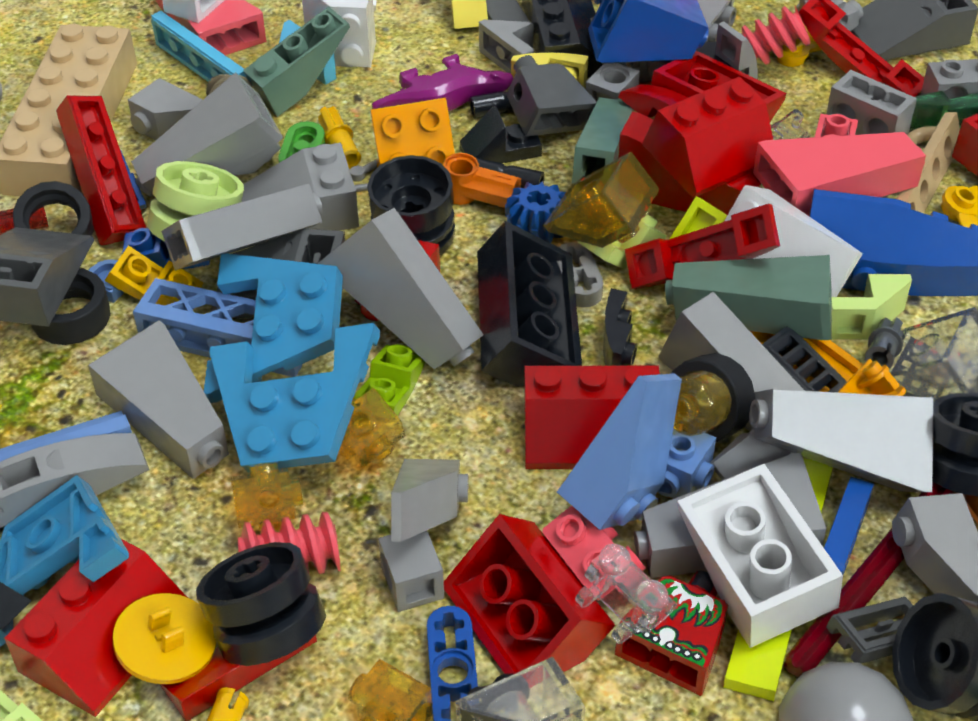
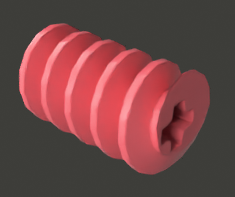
[741,6,810,65]
[238,511,341,574]

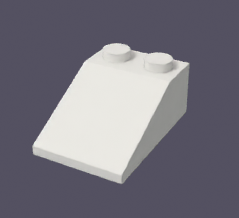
[724,185,863,297]
[677,464,843,648]

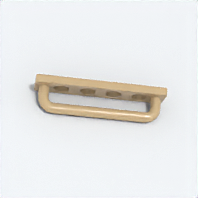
[882,112,960,213]

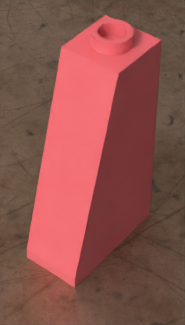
[155,0,266,55]
[753,132,926,216]

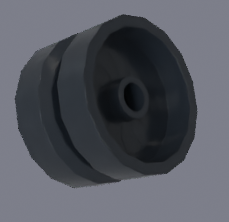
[932,393,978,496]
[196,542,326,666]
[892,593,978,721]

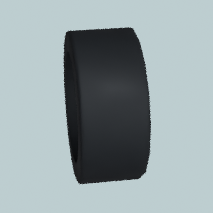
[13,181,94,236]
[31,268,111,345]
[671,353,755,442]

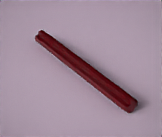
[783,481,954,679]

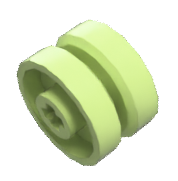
[147,161,244,241]

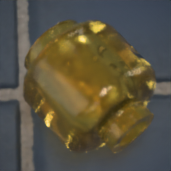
[673,370,732,436]

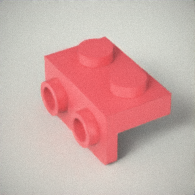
[542,505,650,601]

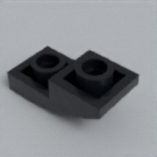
[603,288,638,366]

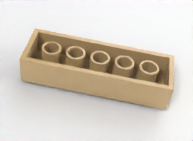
[0,24,137,196]

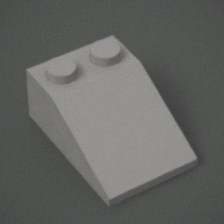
[242,142,359,246]

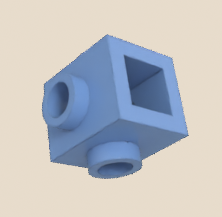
[658,420,716,499]

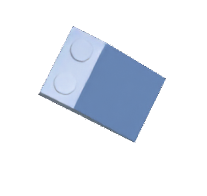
[557,373,682,530]

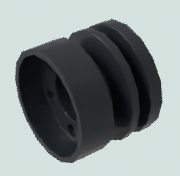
[367,155,455,255]

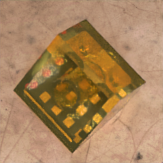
[543,152,660,248]

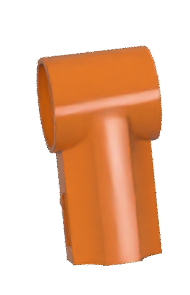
[444,153,521,208]

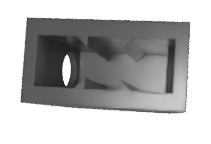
[507,55,597,136]

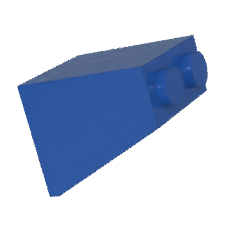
[588,0,709,63]

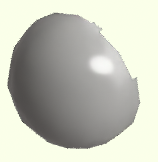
[779,662,914,721]

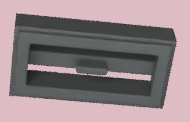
[826,596,913,664]

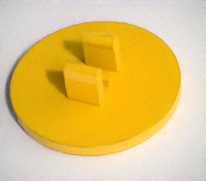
[113,593,216,684]

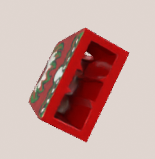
[615,571,729,696]

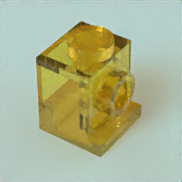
[348,659,433,721]

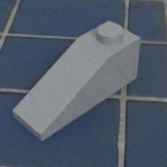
[391,459,469,542]
[892,493,978,603]

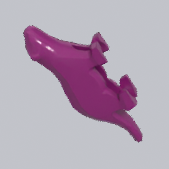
[372,54,513,112]

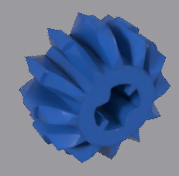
[505,181,572,243]

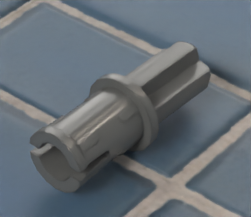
[864,317,903,369]

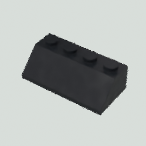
[522,0,603,78]
[477,221,582,387]

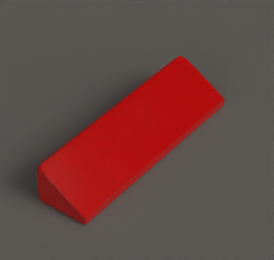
[56,95,146,245]

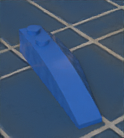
[809,189,978,296]

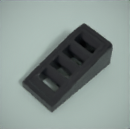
[762,326,847,392]

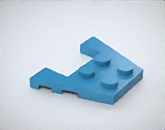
[204,253,343,403]
[209,323,380,473]
[0,475,129,647]

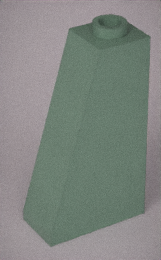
[570,97,635,225]
[665,255,832,340]

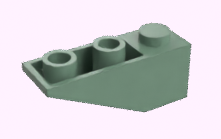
[243,7,350,117]

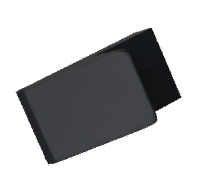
[460,106,542,164]

